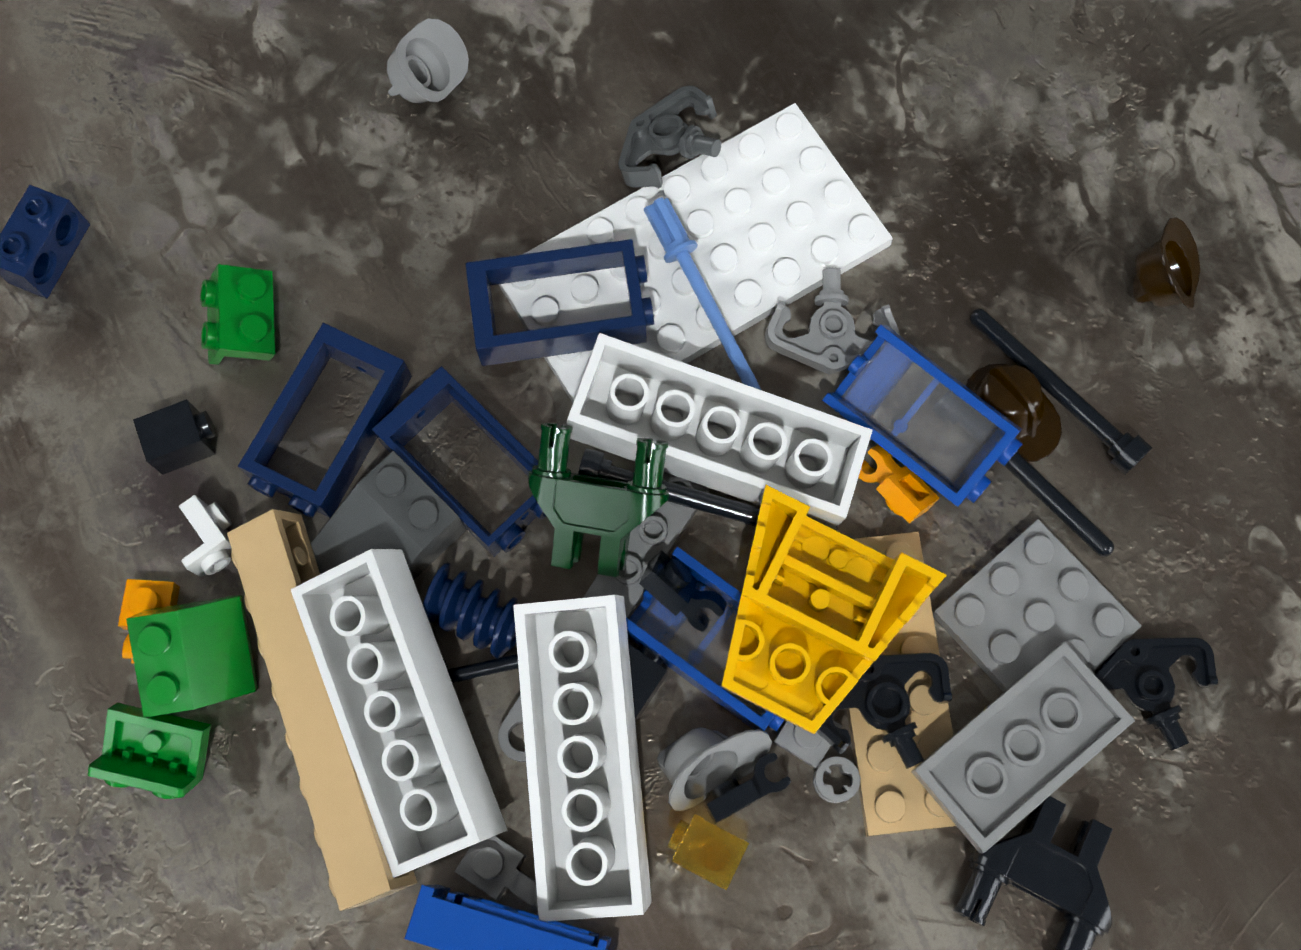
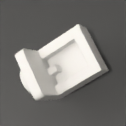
[179,495,232,577]

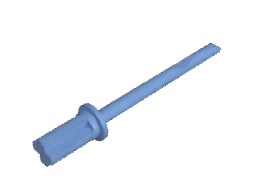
[644,197,762,390]

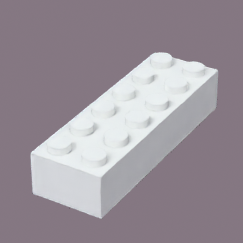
[566,333,873,529]
[290,549,508,878]
[513,595,652,922]

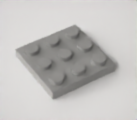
[933,519,1142,693]

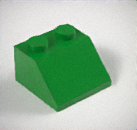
[126,595,258,718]

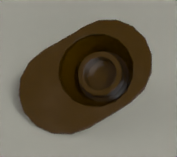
[1133,217,1200,309]
[966,364,1062,462]

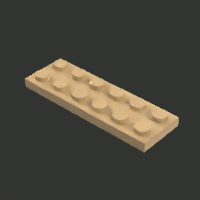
[847,531,956,837]

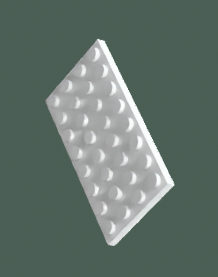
[498,103,893,403]

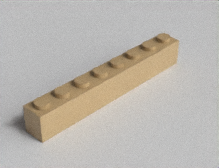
[227,509,417,911]

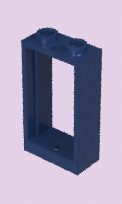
[465,239,654,366]
[238,323,412,518]
[372,366,547,557]

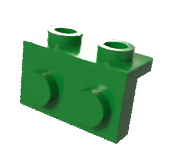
[200,264,275,365]
[88,702,211,799]

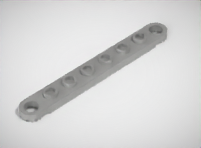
[498,472,711,762]

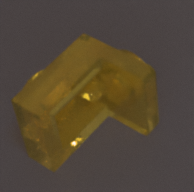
[667,814,749,891]

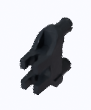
[953,796,1113,950]

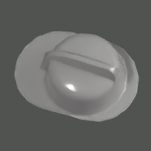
[387,18,469,103]
[657,727,772,811]

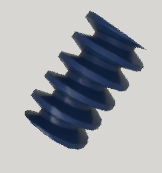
[423,562,518,658]

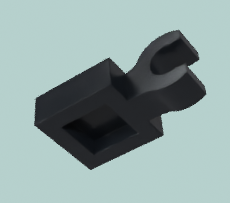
[639,550,727,632]
[705,753,791,824]

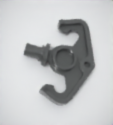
[618,86,721,189]

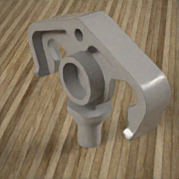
[765,268,900,374]

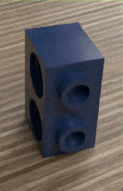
[0,185,90,299]

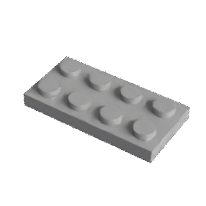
[911,642,1135,853]

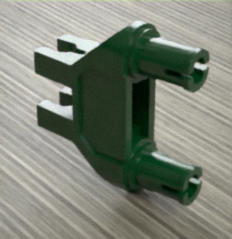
[528,423,669,577]

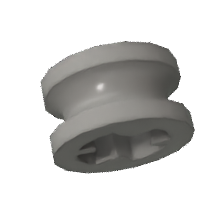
[813,756,861,804]

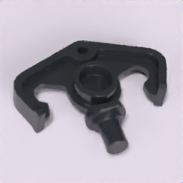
[1094,638,1218,751]
[816,653,952,769]

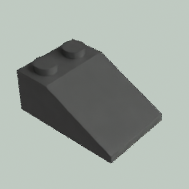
[311,451,466,580]

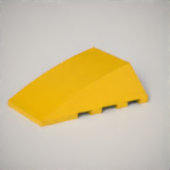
[721,485,947,734]

